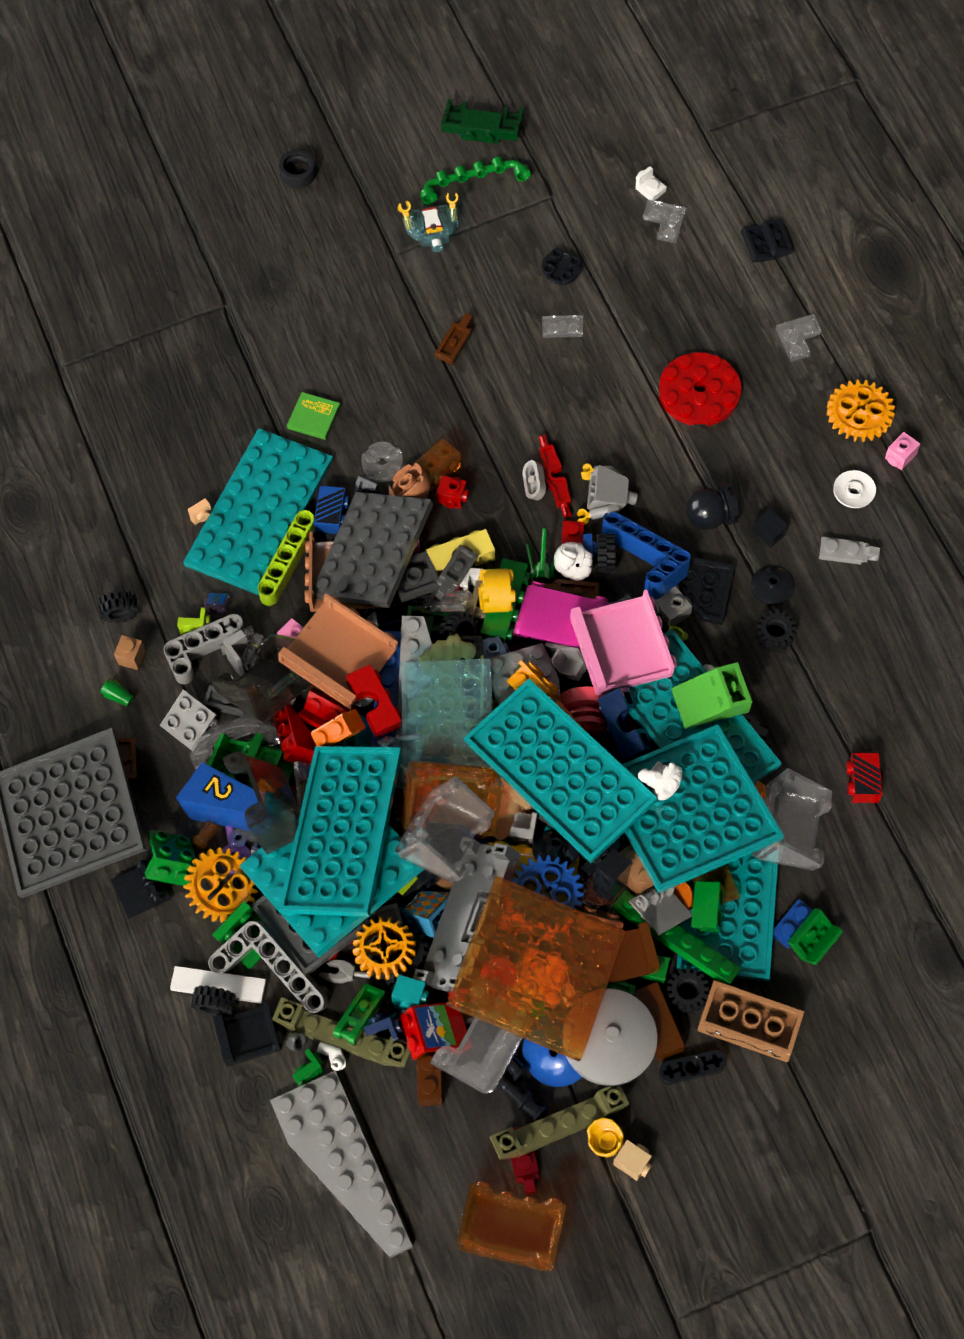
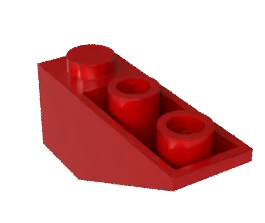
[274,701,316,768]

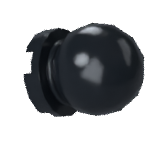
[687,482,739,530]

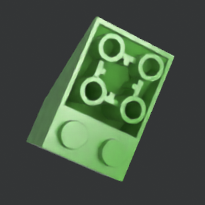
[671,662,752,729]

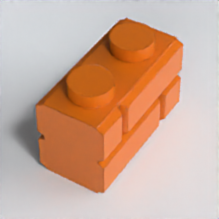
[311,709,365,746]

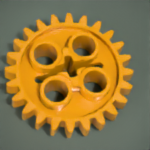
[827,380,895,442]
[183,847,258,923]

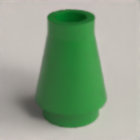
[100,678,134,707]

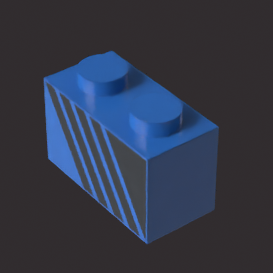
[314,486,349,534]

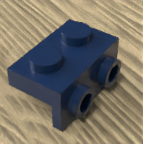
[363,1011,405,1041]

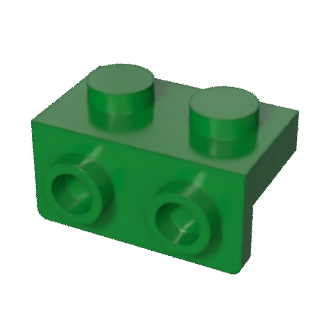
[207,733,248,781]
[788,908,843,965]

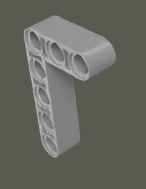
[208,921,329,1013]

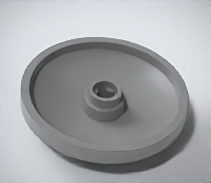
[562,989,657,1086]

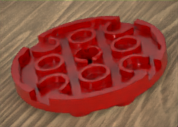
[659,352,741,426]

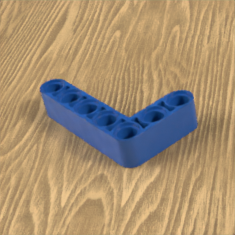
[601,512,691,600]

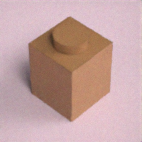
[114,635,146,670]

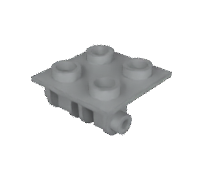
[160,689,217,751]
[629,886,692,936]

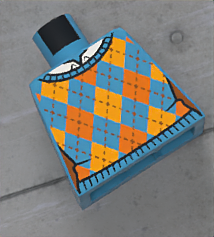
[399,891,450,938]

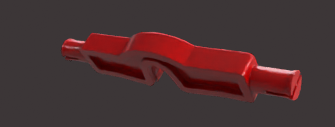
[538,435,572,518]

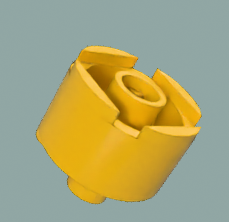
[478,569,515,613]

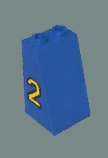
[176,762,277,834]

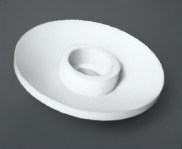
[833,470,876,508]

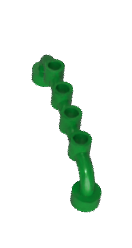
[420,157,531,204]

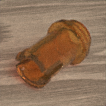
[191,821,218,850]

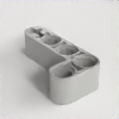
[163,614,245,684]

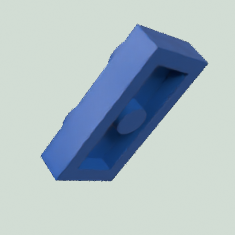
[773,899,813,949]

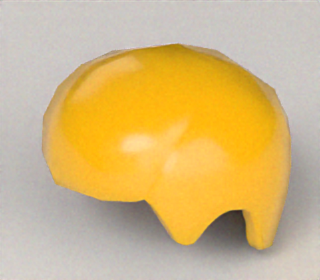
[587,1117,624,1158]

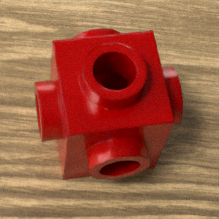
[436,475,470,509]

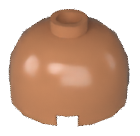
[389,463,431,499]

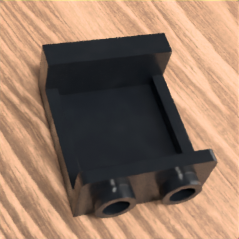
[212,1001,283,1067]

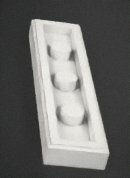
[170,966,266,1004]

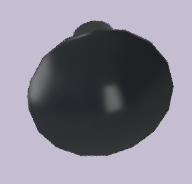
[541,248,581,285]

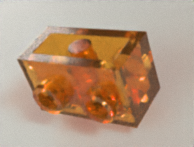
[413,438,461,490]

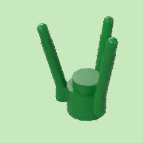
[526,528,555,583]

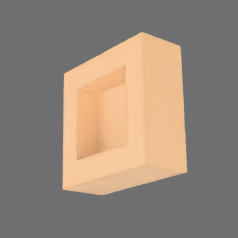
[188,498,212,525]

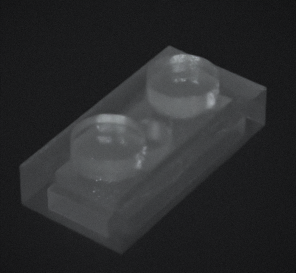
[542,315,583,338]

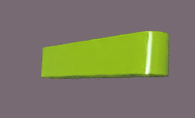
[258,510,315,606]

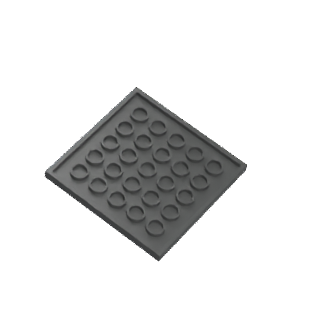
[0,728,146,898]

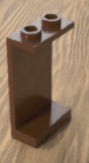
[562,922,660,992]

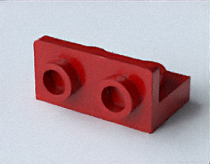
[298,688,350,728]

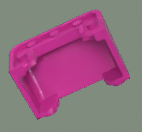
[514,582,611,650]

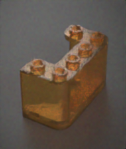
[456,1181,566,1271]

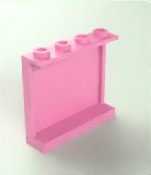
[570,590,677,696]

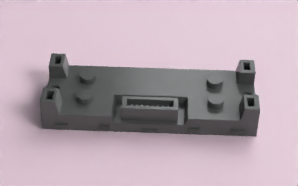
[412,838,521,997]

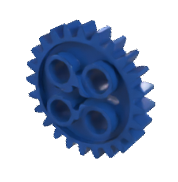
[508,855,584,931]

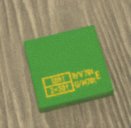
[287,392,340,440]

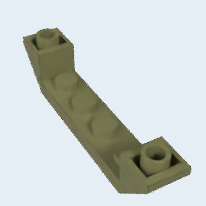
[272,997,410,1067]
[489,1085,629,1160]

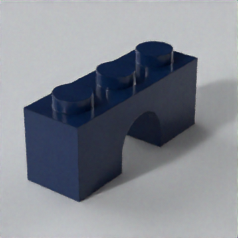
[597,688,654,761]

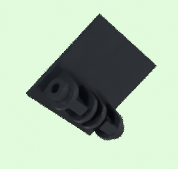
[111,860,171,919]

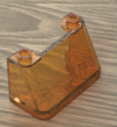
[403,761,504,838]

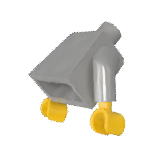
[577,464,638,525]

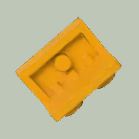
[507,660,561,700]

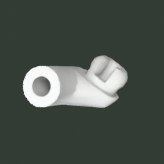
[317,1041,346,1071]

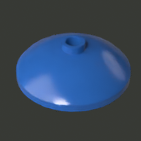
[523,1015,582,1087]

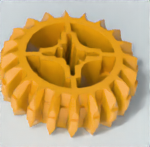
[352,916,416,980]

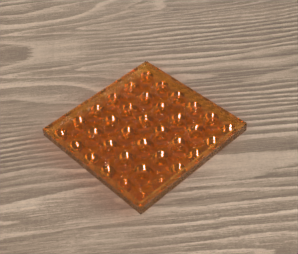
[446,876,625,1061]

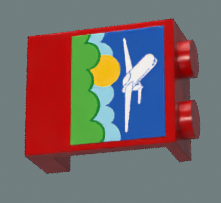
[400,1001,471,1060]

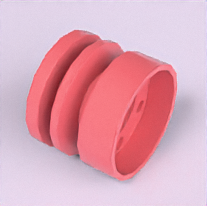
[560,686,608,738]

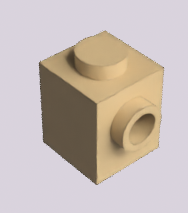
[613,1140,652,1181]

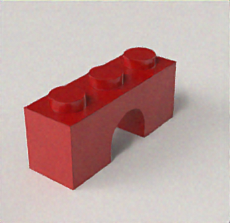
[346,664,403,739]

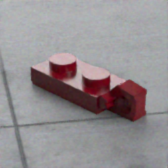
[511,1126,539,1195]

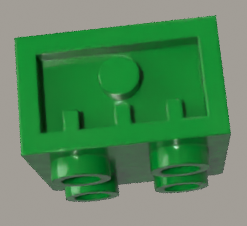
[212,901,274,969]

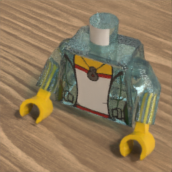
[398,193,458,252]

